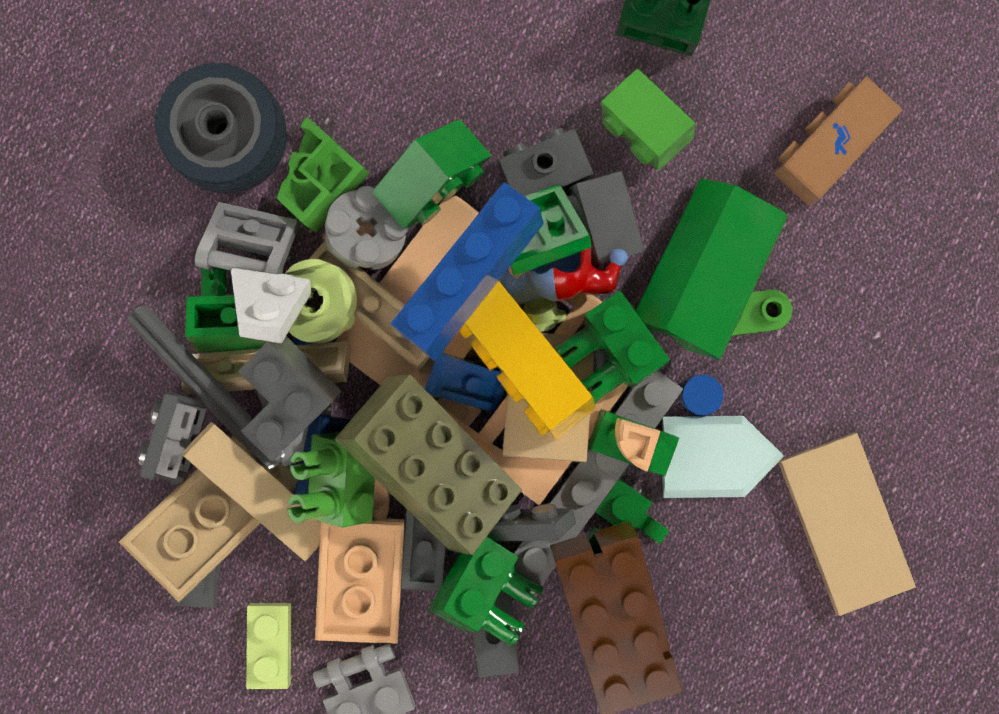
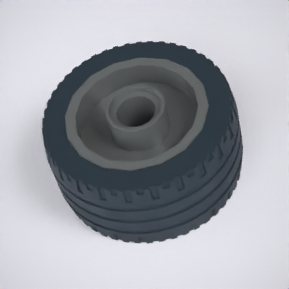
[155,62,287,194]

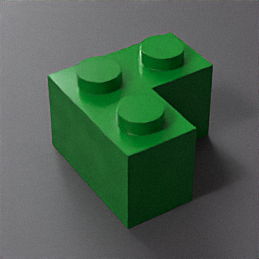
[372,119,492,229]

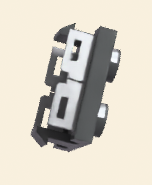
[137,391,207,486]

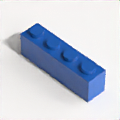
[390,182,544,361]

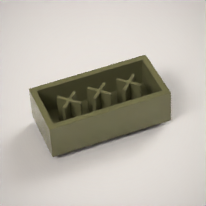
[335,374,522,555]

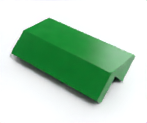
[635,178,788,360]

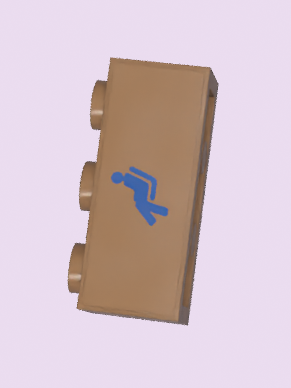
[773,76,903,206]

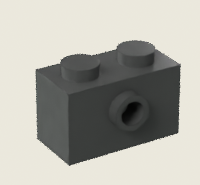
[498,128,594,196]
[563,171,645,266]

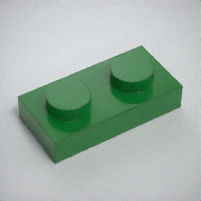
[588,409,679,476]

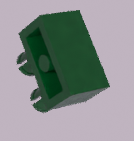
[615,0,711,56]

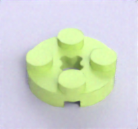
[285,259,357,343]

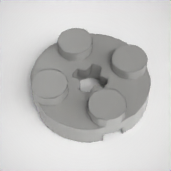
[325,186,408,270]

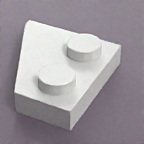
[231,268,311,343]

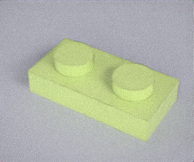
[246,603,291,689]

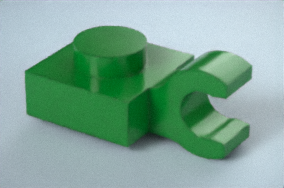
[595,479,669,544]

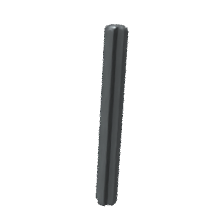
[127,305,285,471]

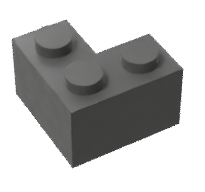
[238,337,342,461]

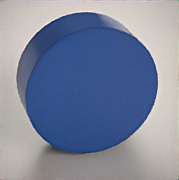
[680,375,724,415]

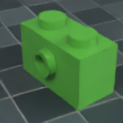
[601,68,695,171]

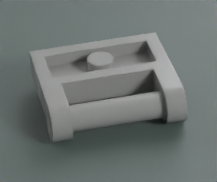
[195,202,298,274]

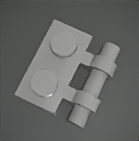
[313,643,415,714]

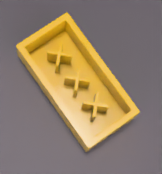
[459,281,595,440]

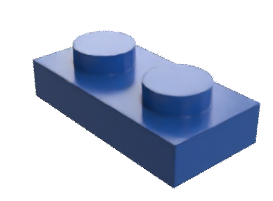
[424,352,505,412]

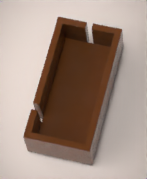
[550,521,683,714]

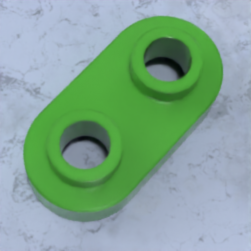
[732,290,792,336]

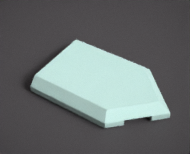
[661,416,784,498]

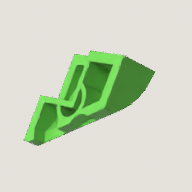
[277,117,369,233]

